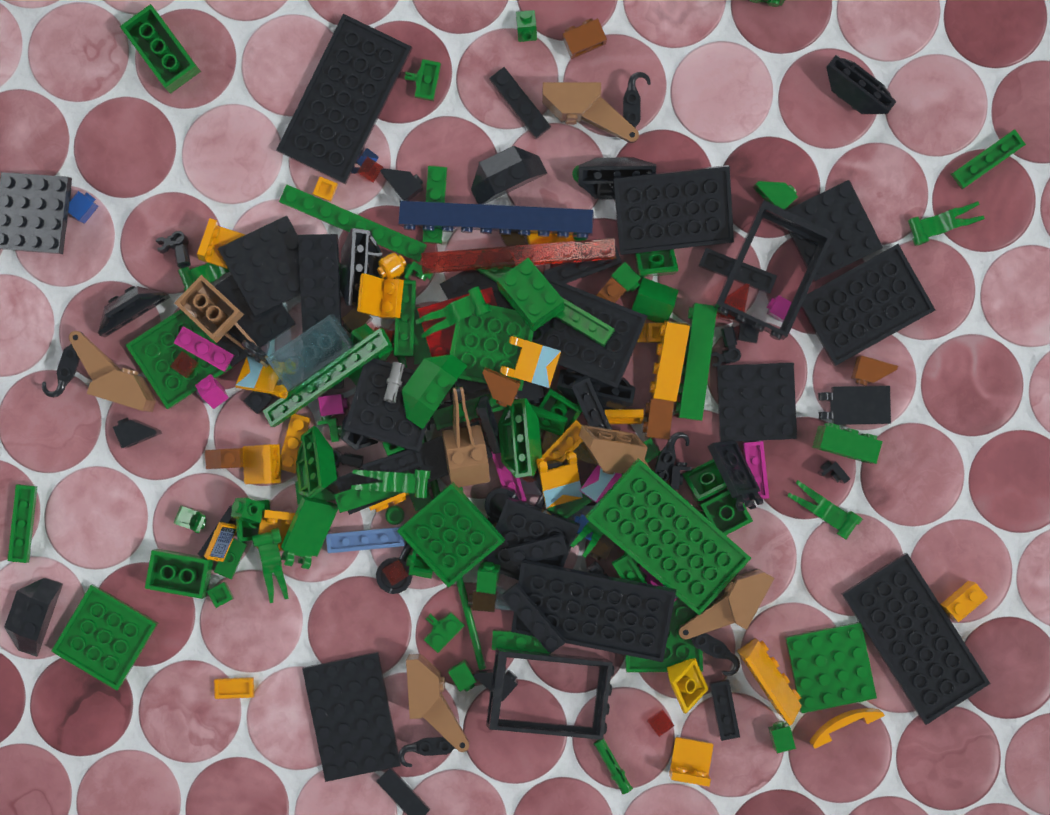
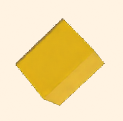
[667,658,709,714]

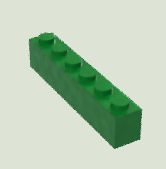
[675,303,717,421]

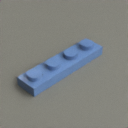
[326,527,405,553]

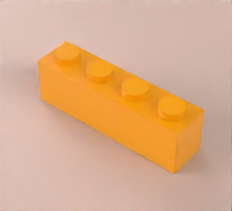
[649,320,690,402]

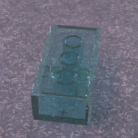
[266,314,355,391]

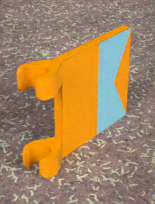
[500,336,561,388]
[235,356,297,399]
[536,449,583,508]

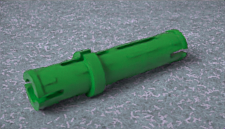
[593,737,633,795]

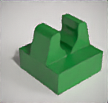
[207,582,234,608]

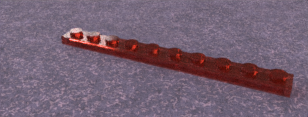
[421,238,616,274]

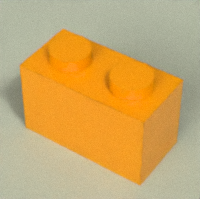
[940,580,988,622]

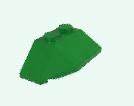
[402,354,467,430]
[498,398,542,478]
[296,426,337,498]

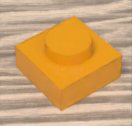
[312,177,338,202]

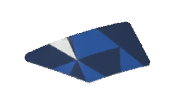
[351,148,379,174]

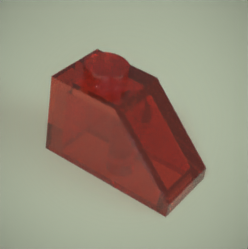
[717,283,750,323]

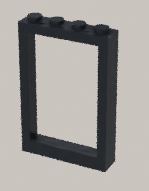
[713,200,834,340]
[486,648,614,740]

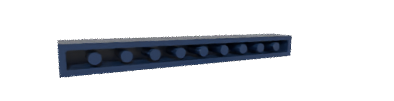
[399,201,594,239]

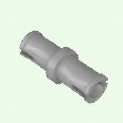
[383,362,405,403]

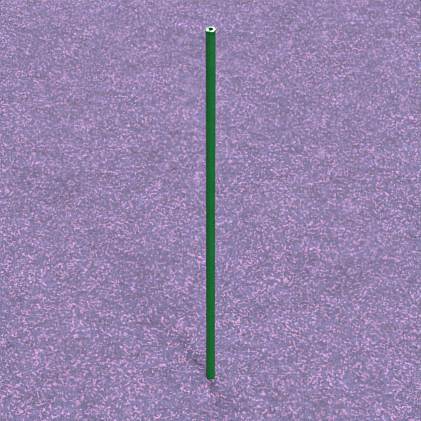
[392,336,486,670]

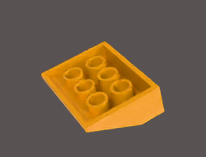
[737,638,802,726]

